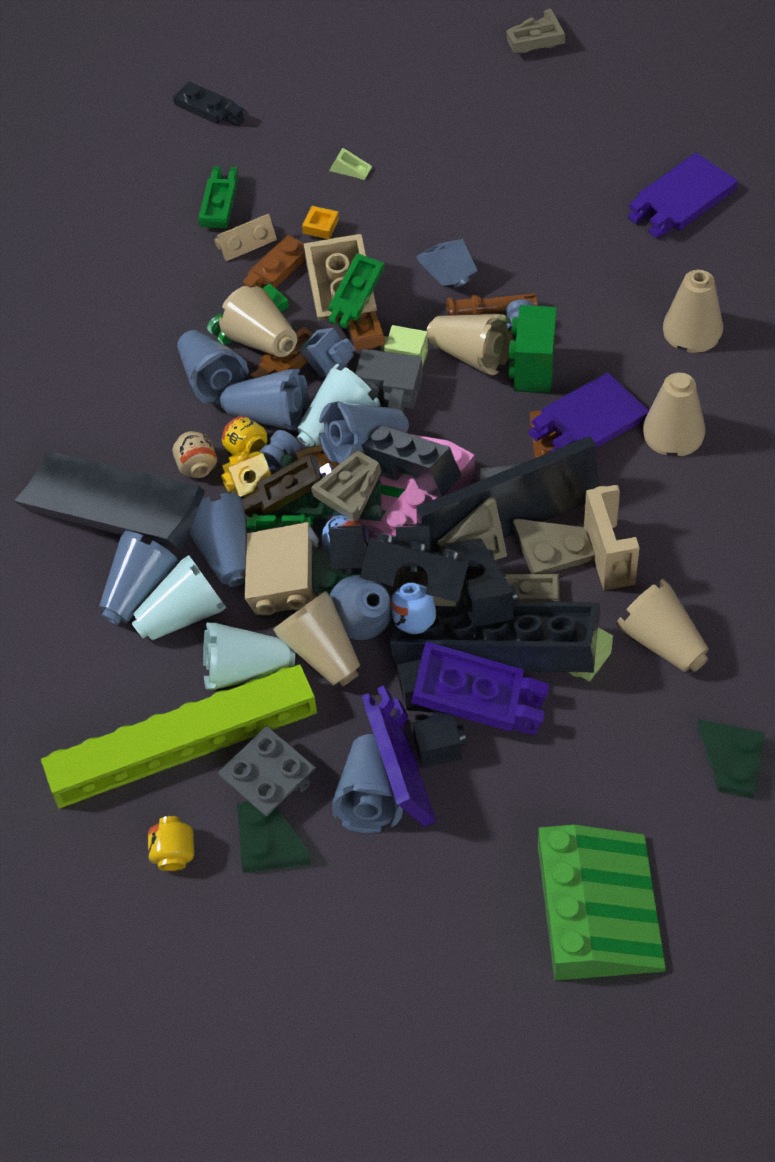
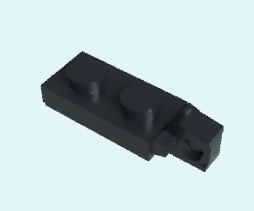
[173,81,245,127]

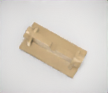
[214,214,277,261]

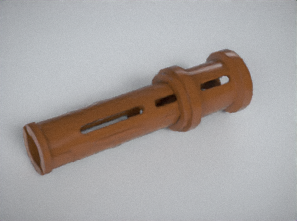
[446,293,538,316]

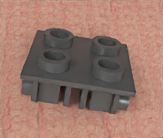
[218,726,316,817]

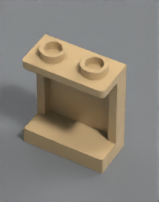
[584,485,640,591]
[245,522,318,615]

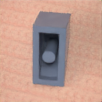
[416,239,477,288]

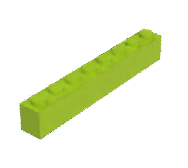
[41,664,317,809]

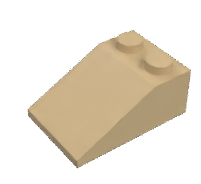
[304,234,377,321]

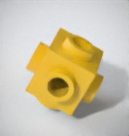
[221,451,271,499]

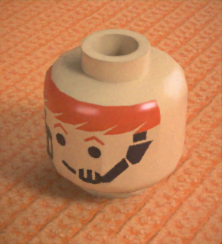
[172,431,217,478]

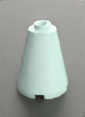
[297,364,380,450]
[132,555,226,640]
[203,623,295,690]

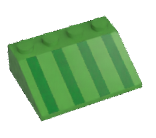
[538,825,666,981]

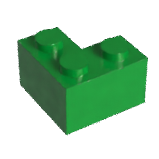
[509,305,556,394]

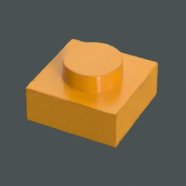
[302,206,339,239]

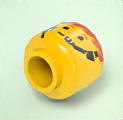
[222,416,268,455]
[148,816,194,871]

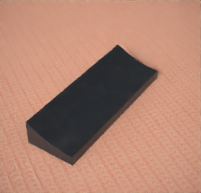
[416,436,600,553]
[14,451,205,550]
[390,601,601,673]

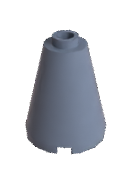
[177,330,249,405]
[220,369,309,431]
[319,401,409,464]
[189,493,247,587]
[99,531,179,625]
[330,574,392,640]
[332,734,403,833]

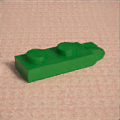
[328,253,384,329]

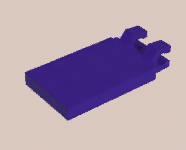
[628,152,738,239]
[528,372,649,452]
[411,641,549,735]
[362,685,437,827]

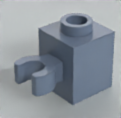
[299,328,355,377]

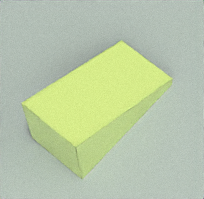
[329,148,372,180]

